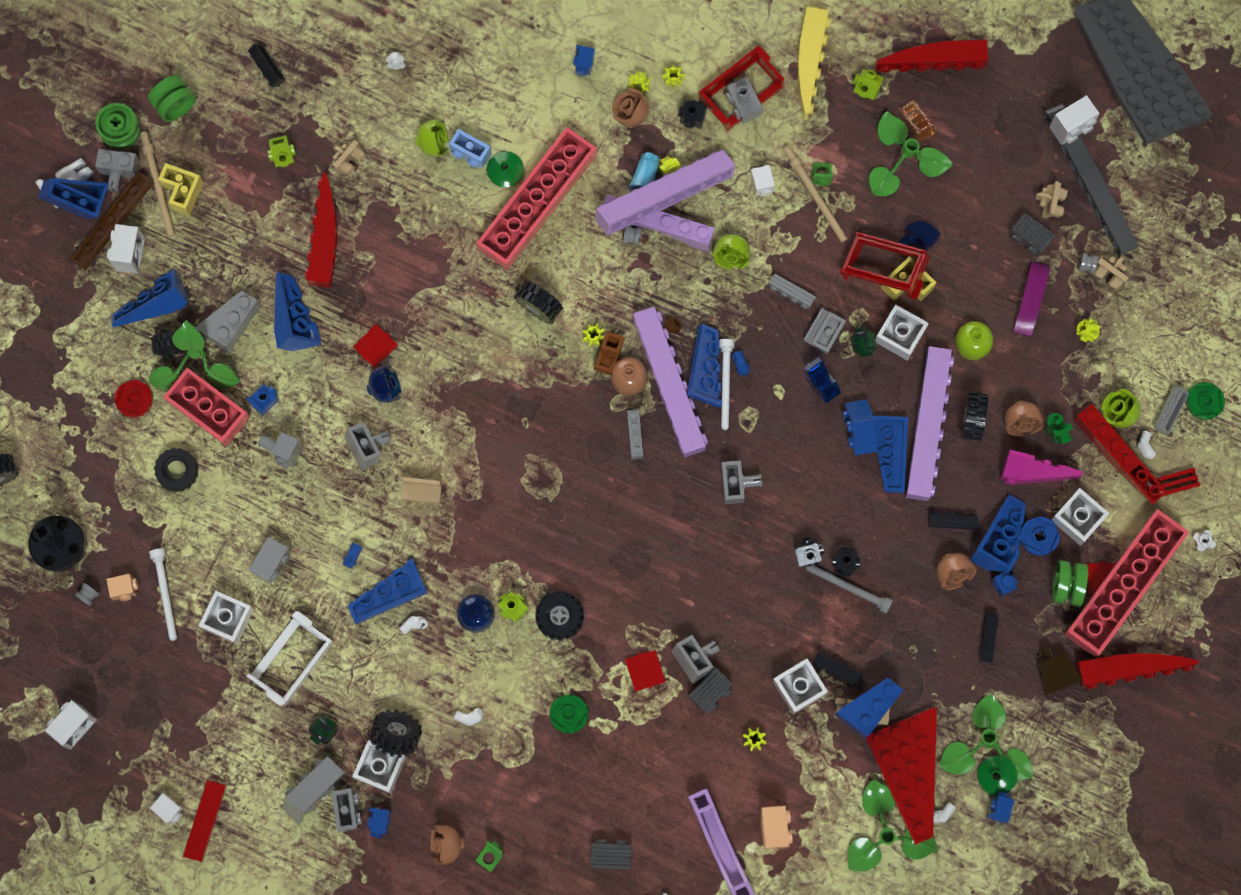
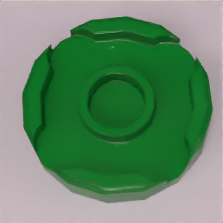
[1185,382,1225,420]
[550,695,588,734]

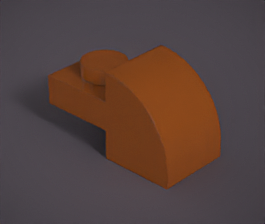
[594,331,625,376]

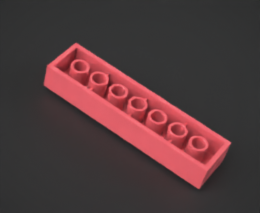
[476,127,597,271]
[1064,509,1189,658]

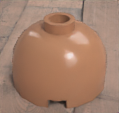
[612,89,649,127]
[610,357,648,396]
[1005,401,1044,436]
[936,553,976,590]
[430,825,464,866]

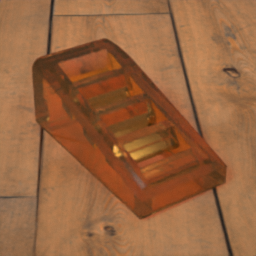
[898,100,935,142]

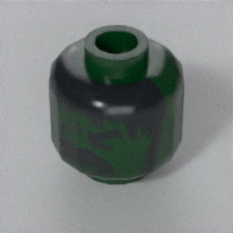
[850,328,877,357]
[308,715,337,745]

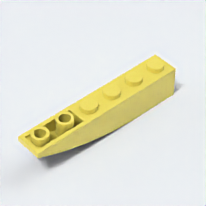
[798,6,831,120]

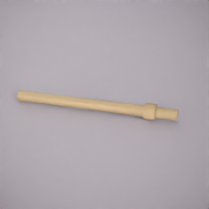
[140,131,175,237]
[783,146,847,243]

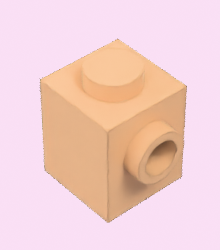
[107,574,139,601]

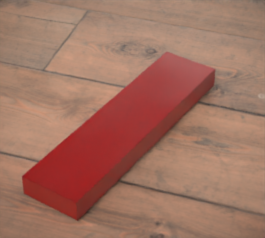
[183,780,227,862]

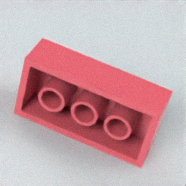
[163,368,250,447]

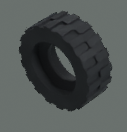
[154,448,199,492]

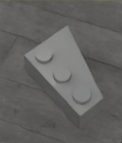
[195,291,261,353]
[282,756,344,824]

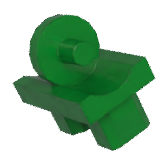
[1044,413,1073,445]

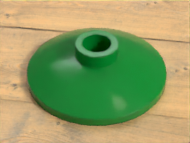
[487,152,524,188]
[977,756,1017,796]

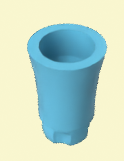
[628,152,659,192]

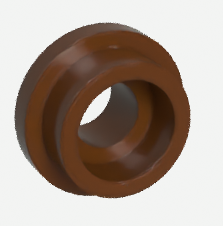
[665,316,682,335]

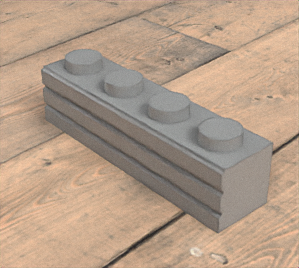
[768,274,816,310]
[1154,386,1189,435]
[627,410,643,460]

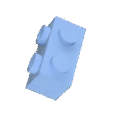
[449,129,492,169]

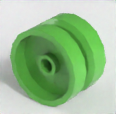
[147,75,196,122]
[95,103,141,150]
[1052,560,1088,607]

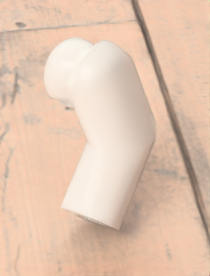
[1137,431,1156,459]
[399,616,428,635]
[454,708,483,726]
[934,802,956,823]

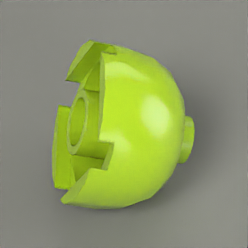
[415,119,448,157]
[712,234,751,270]
[955,321,993,360]
[1101,389,1141,428]

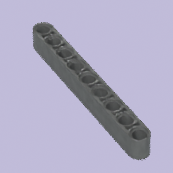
[1044,104,1138,256]

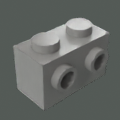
[248,537,291,584]
[332,788,362,833]

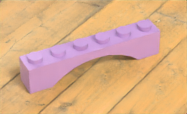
[604,195,715,252]
[688,788,754,895]

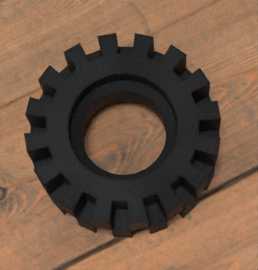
[151,331,187,356]

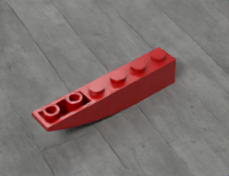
[875,40,988,73]
[305,173,338,288]
[1073,404,1168,505]
[1075,653,1199,690]

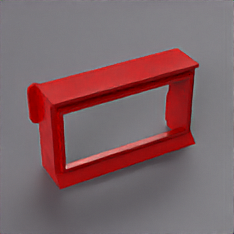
[699,46,785,132]
[839,232,930,300]

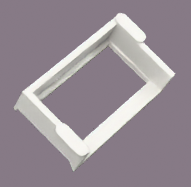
[247,611,333,706]

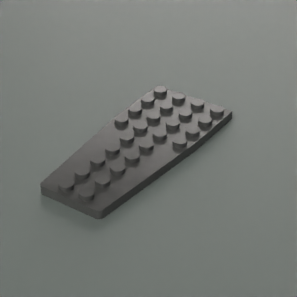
[1073,0,1213,145]

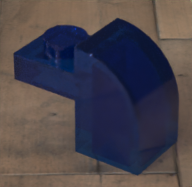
[898,221,941,252]
[803,357,841,403]

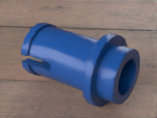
[731,351,751,376]
[342,543,363,569]

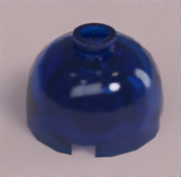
[367,364,401,403]
[456,594,495,633]

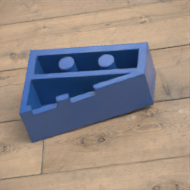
[38,178,109,220]
[834,678,903,739]

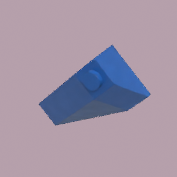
[111,269,188,327]
[274,272,321,351]
[970,494,1026,572]

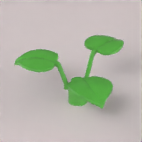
[869,111,953,197]
[149,320,240,391]
[939,694,1033,782]
[848,780,938,871]

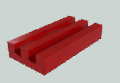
[1157,467,1201,497]

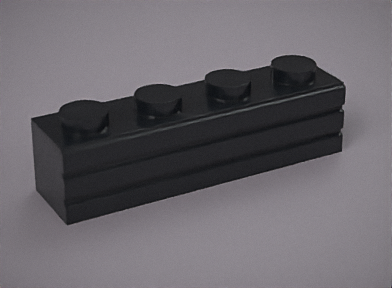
[248,43,286,87]
[928,512,978,530]
[979,612,999,663]
[813,652,862,687]

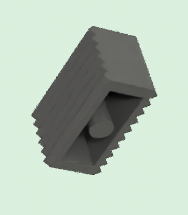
[1009,213,1055,256]
[688,668,733,714]
[591,840,632,870]

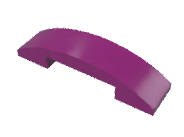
[1013,262,1050,337]

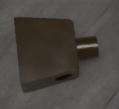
[1037,646,1082,696]

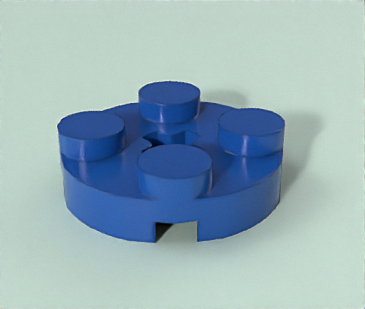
[1020,517,1060,556]

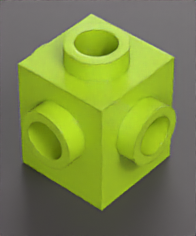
[853,69,884,100]
[268,135,296,167]
[498,591,529,624]

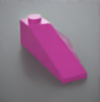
[1000,450,1083,485]

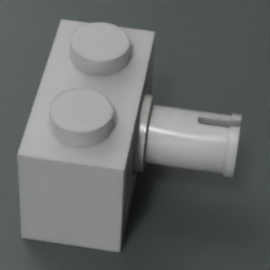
[725,77,763,124]
[95,149,140,192]
[344,422,391,470]
[258,432,303,469]
[721,461,762,504]
[671,635,719,684]

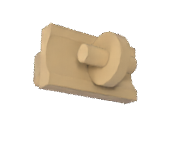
[332,140,366,176]
[1035,181,1068,218]
[1094,256,1129,290]

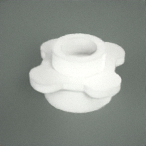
[386,52,405,69]
[1193,530,1216,552]

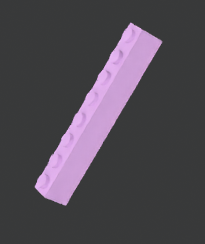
[595,150,736,236]
[633,306,708,458]
[905,346,954,501]

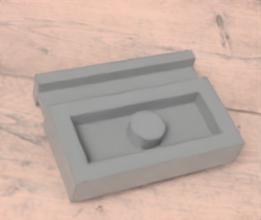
[803,308,846,354]

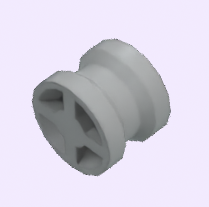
[623,225,642,246]
[1078,253,1098,274]
[75,583,99,606]

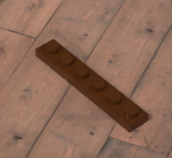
[70,171,154,271]

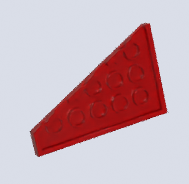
[866,707,937,846]

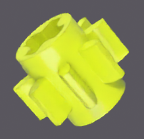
[662,64,685,89]
[628,70,651,93]
[659,156,681,176]
[1076,318,1100,342]
[582,324,605,348]
[743,727,767,752]

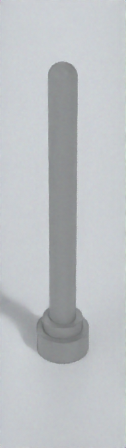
[806,565,893,614]

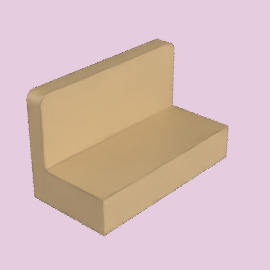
[401,477,442,504]

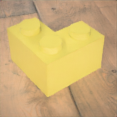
[158,163,204,216]
[881,256,937,301]

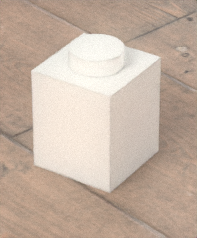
[751,165,775,197]
[150,793,184,825]

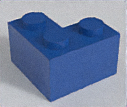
[842,400,878,455]

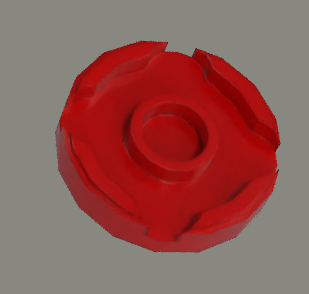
[114,380,153,418]

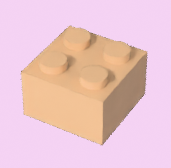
[760,806,793,850]

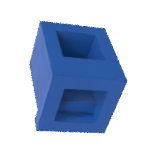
[573,45,595,76]
[247,385,279,416]
[991,572,1017,598]
[987,792,1015,824]
[367,807,391,838]

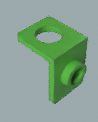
[812,163,833,186]
[476,841,504,872]

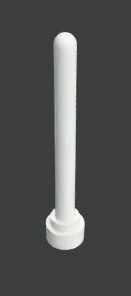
[719,339,734,430]
[149,548,177,641]

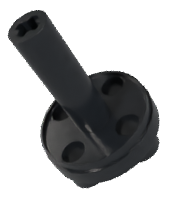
[28,516,86,572]

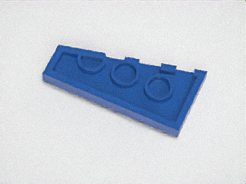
[687,324,722,408]
[874,416,909,494]
[348,558,427,624]

